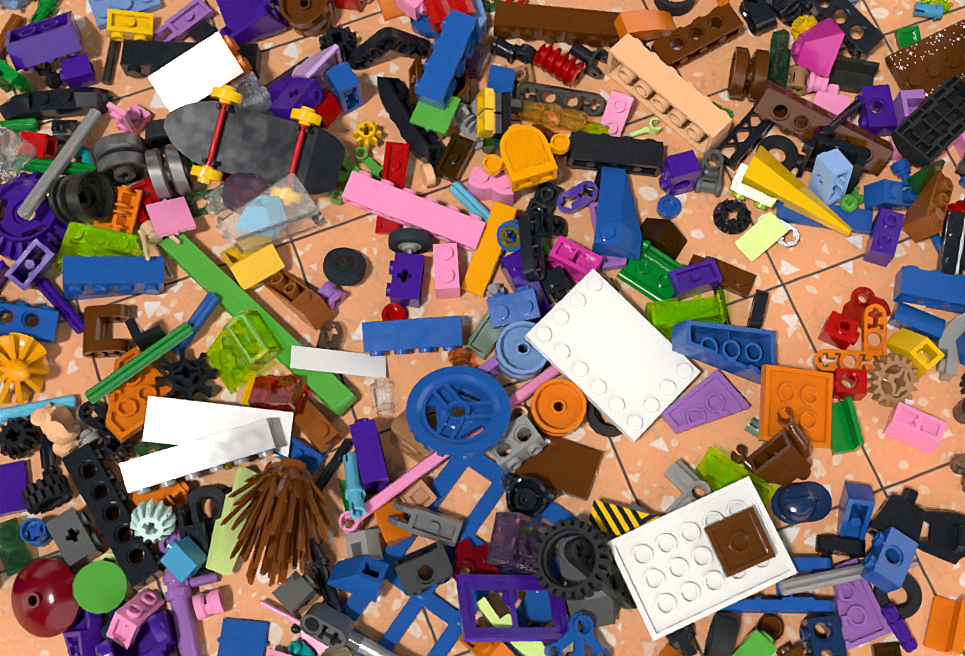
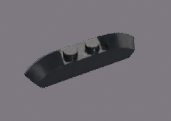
[377,76,443,167]
[0,87,113,121]

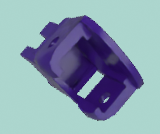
[94,611,178,656]

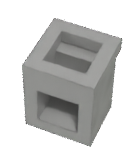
[345,528,383,560]

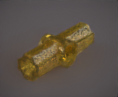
[516,99,588,132]

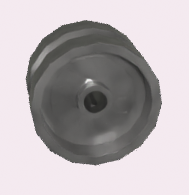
[93,133,149,187]
[144,144,193,201]

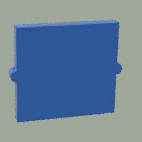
[217,618,269,656]

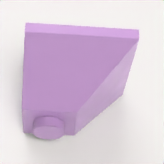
[291,44,342,91]

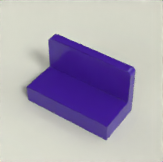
[667,258,723,303]

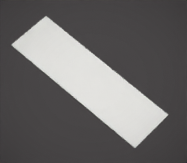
[143,396,294,457]

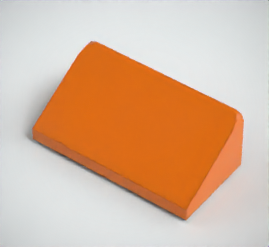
[368,495,413,547]

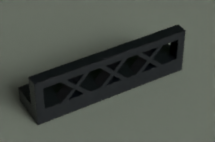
[716,105,787,172]

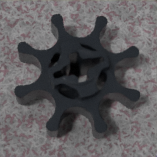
[155,348,218,401]

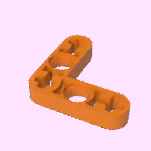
[812,304,887,375]

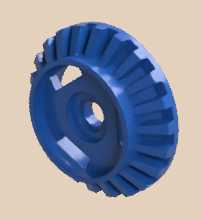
[406,366,511,459]

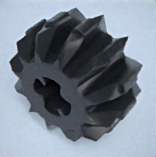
[766,0,804,24]
[319,24,357,61]
[0,416,39,460]

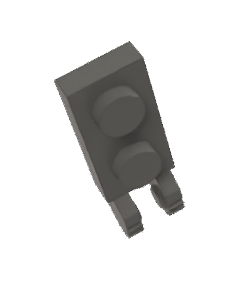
[387,500,463,547]

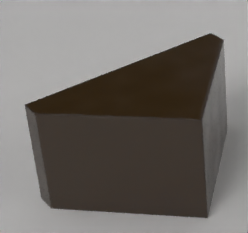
[640,218,687,260]

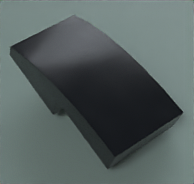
[525,182,563,214]

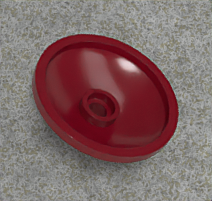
[11,558,81,638]

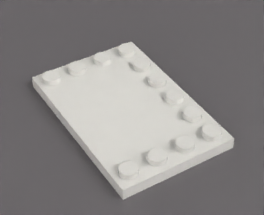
[524,269,700,443]
[607,476,797,641]

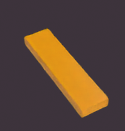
[461,201,518,298]

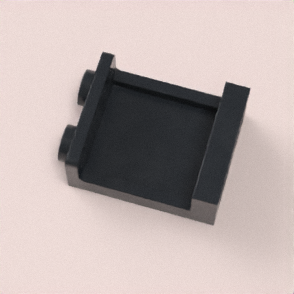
[794,131,870,195]

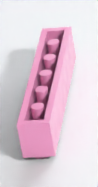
[342,170,486,253]

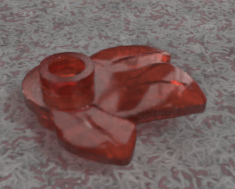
[842,287,891,329]

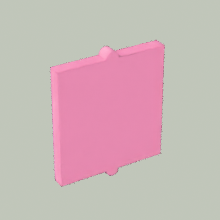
[146,196,196,238]

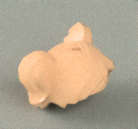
[30,402,82,457]

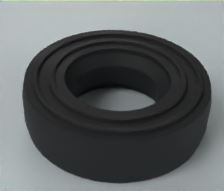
[755,135,798,171]
[184,485,226,532]
[873,574,922,619]

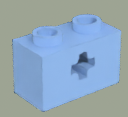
[808,148,853,206]

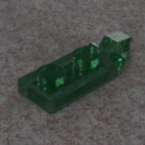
[766,29,791,89]

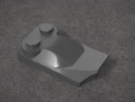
[554,531,620,628]

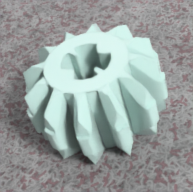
[130,498,176,544]

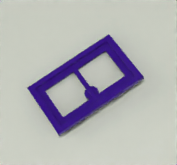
[456,574,568,642]

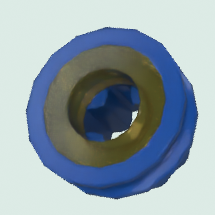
[496,220,521,252]

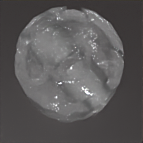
[228,70,272,115]

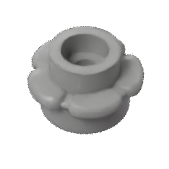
[78,428,103,448]

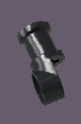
[490,36,537,65]

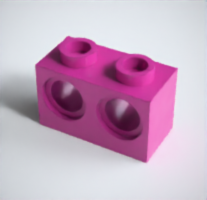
[548,235,603,282]

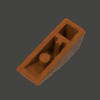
[276,386,342,456]

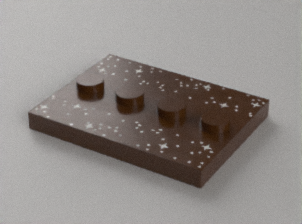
[884,19,965,105]

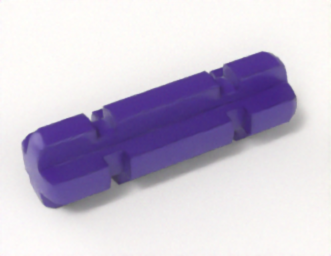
[881,604,918,653]

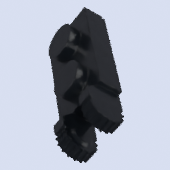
[175,501,215,577]

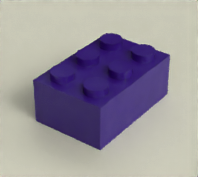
[5,11,83,71]

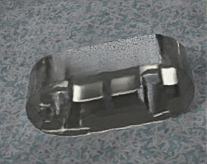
[316,321,344,351]

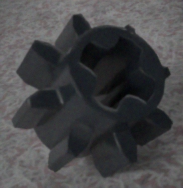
[100,434,134,464]

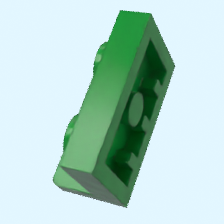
[0,59,38,93]

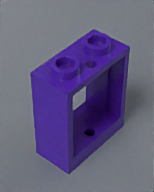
[349,418,391,495]

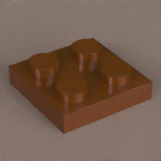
[703,507,776,578]

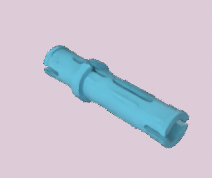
[343,452,366,519]

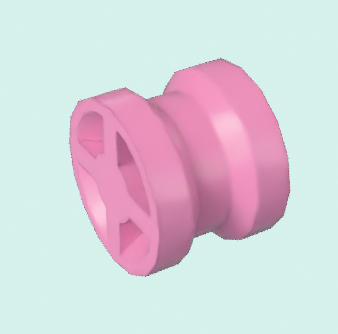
[806,71,829,93]

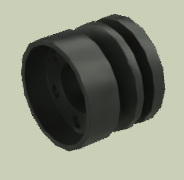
[48,170,115,225]

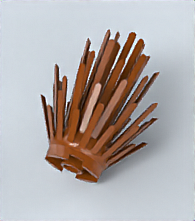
[220,458,331,587]

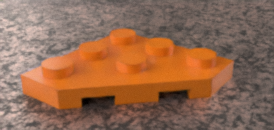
[106,347,182,443]

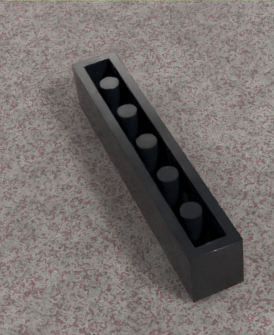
[120,41,262,81]

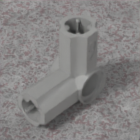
[664,459,711,515]

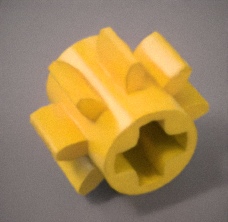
[790,15,818,41]
[353,119,382,150]

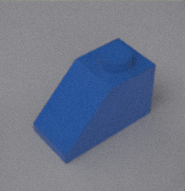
[837,482,875,542]

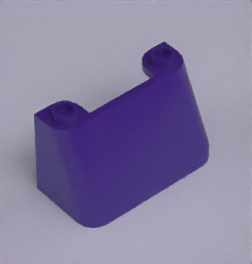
[216,0,289,43]

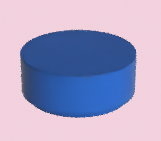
[657,195,681,220]

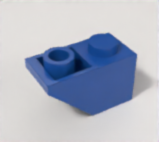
[863,179,920,211]
[327,555,389,603]

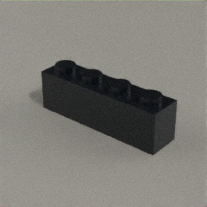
[566,130,663,177]

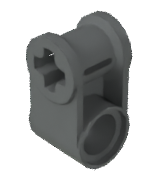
[694,149,724,197]

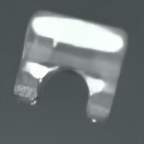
[0,125,37,183]

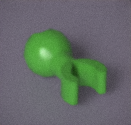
[839,186,864,212]

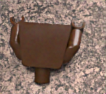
[730,407,812,487]

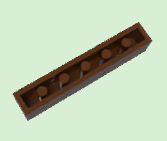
[494,1,621,48]

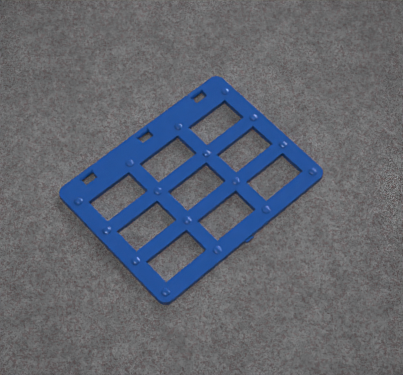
[343,453,579,656]

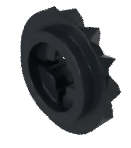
[713,199,751,235]

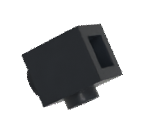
[539,265,571,305]

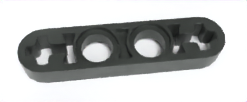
[516,81,604,116]
[564,538,637,610]

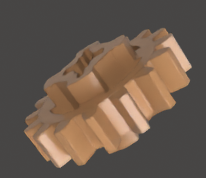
[867,353,919,408]

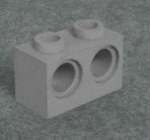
[488,413,547,474]

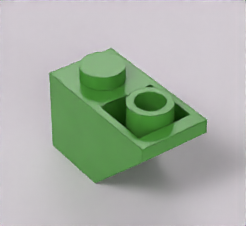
[731,630,778,656]

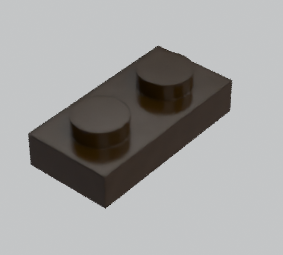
[434,133,475,183]

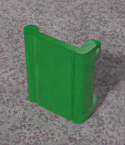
[617,240,687,308]

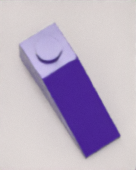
[501,249,551,324]

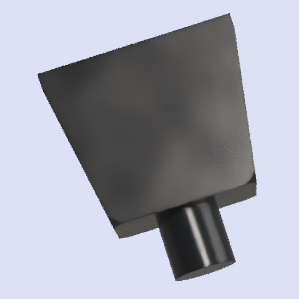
[867,488,925,542]

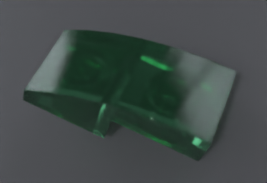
[0,517,32,577]

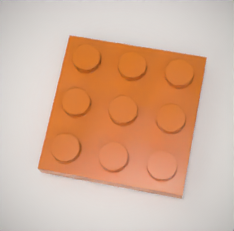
[758,364,833,449]

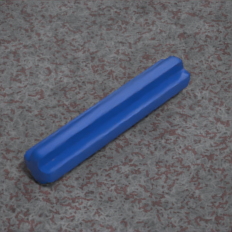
[171,292,221,355]

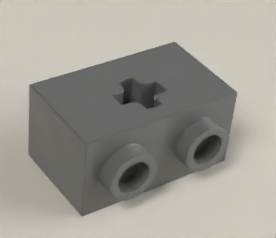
[45,507,104,571]
[272,571,320,619]

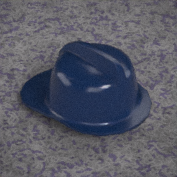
[771,481,832,524]

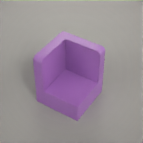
[893,89,925,126]

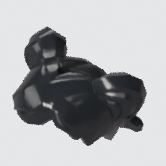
[501,475,558,518]

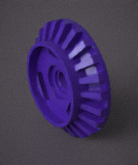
[0,171,77,261]

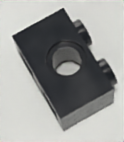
[393,540,455,596]

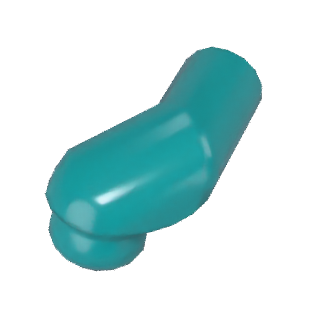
[288,640,315,656]

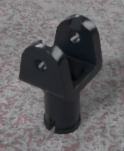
[568,41,609,79]

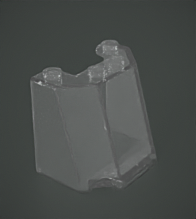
[203,172,327,254]

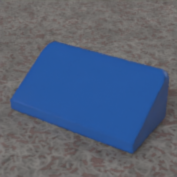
[487,65,516,97]

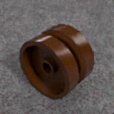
[279,0,335,37]
[727,46,769,101]

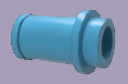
[913,1,944,21]

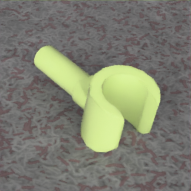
[629,118,662,137]

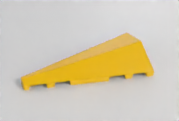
[741,145,852,236]

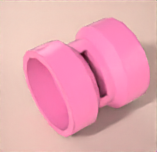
[192,587,226,620]

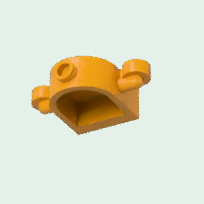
[482,124,570,192]

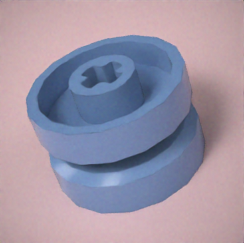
[494,321,547,381]

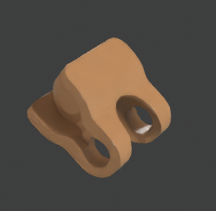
[389,409,434,463]

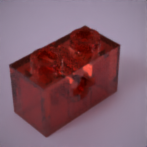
[248,374,310,414]

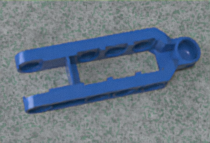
[714,557,836,614]

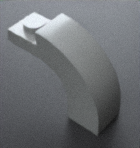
[934,313,965,382]

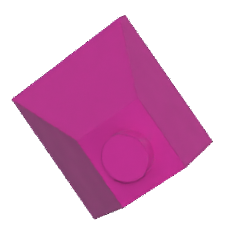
[791,18,845,78]

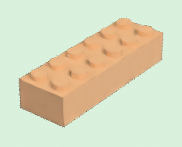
[605,33,732,156]

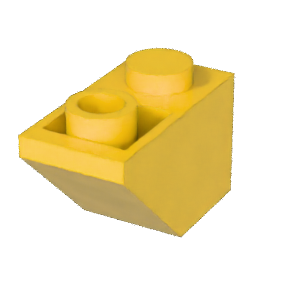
[887,327,945,379]

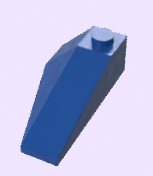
[592,166,642,260]

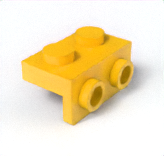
[106,8,154,41]

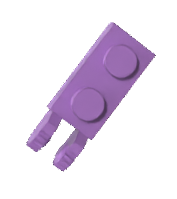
[153,0,214,42]

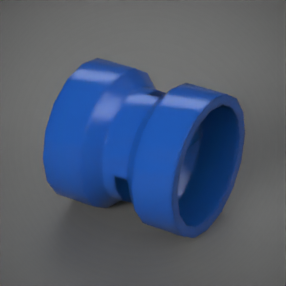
[20,518,53,548]

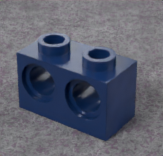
[799,615,847,656]

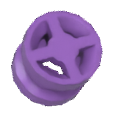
[316,280,346,311]

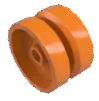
[530,379,586,437]

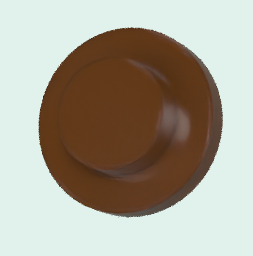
[757,614,784,641]

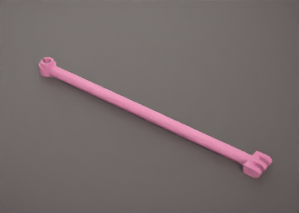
[339,365,561,533]

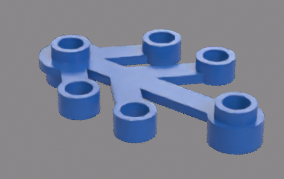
[544,613,610,656]

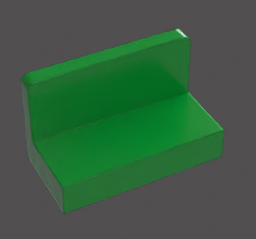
[831,396,864,456]

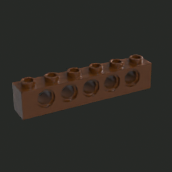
[754,80,894,175]

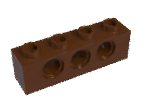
[651,3,744,70]

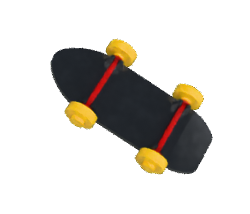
[164,84,346,206]

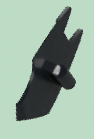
[915,511,965,565]

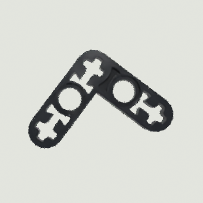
[349,27,433,71]
[518,211,566,282]

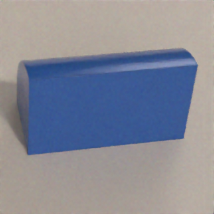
[887,301,946,343]

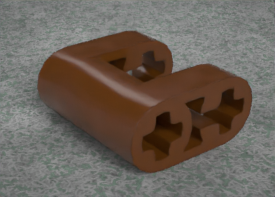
[82,304,131,358]

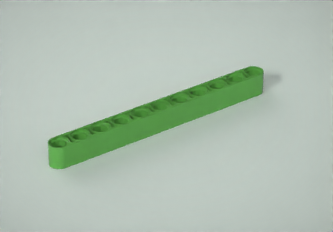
[159,232,357,417]

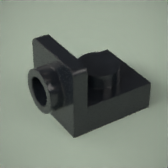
[187,19,219,42]

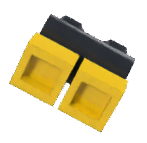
[477,87,521,139]

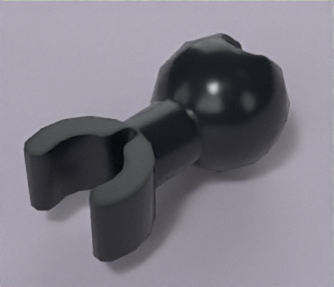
[34,62,63,90]

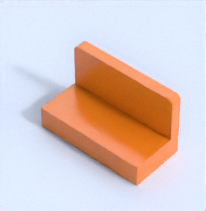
[923,596,965,656]

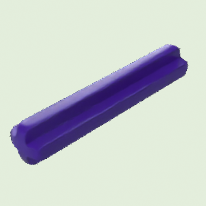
[36,277,84,334]

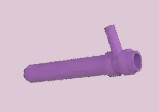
[163,568,217,656]

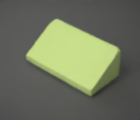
[734,211,789,262]

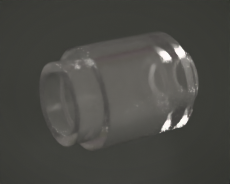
[370,377,397,415]

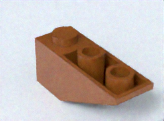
[902,170,954,242]
[264,269,334,331]

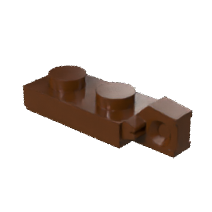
[688,254,757,298]

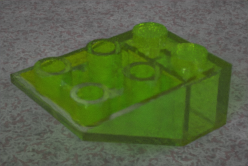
[206,310,284,394]

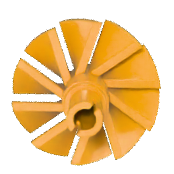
[0,332,50,404]

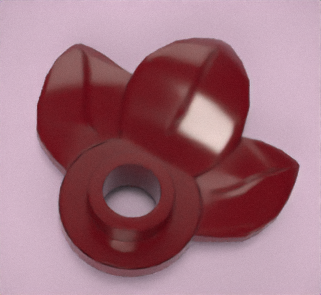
[452,538,500,581]

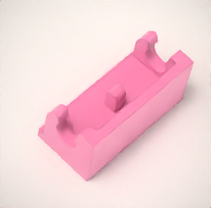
[883,402,947,455]

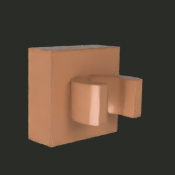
[400,479,437,508]

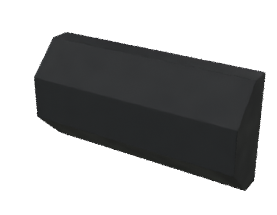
[891,73,965,166]

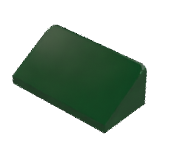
[906,159,945,194]

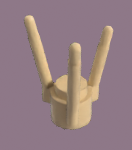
[138,220,181,278]

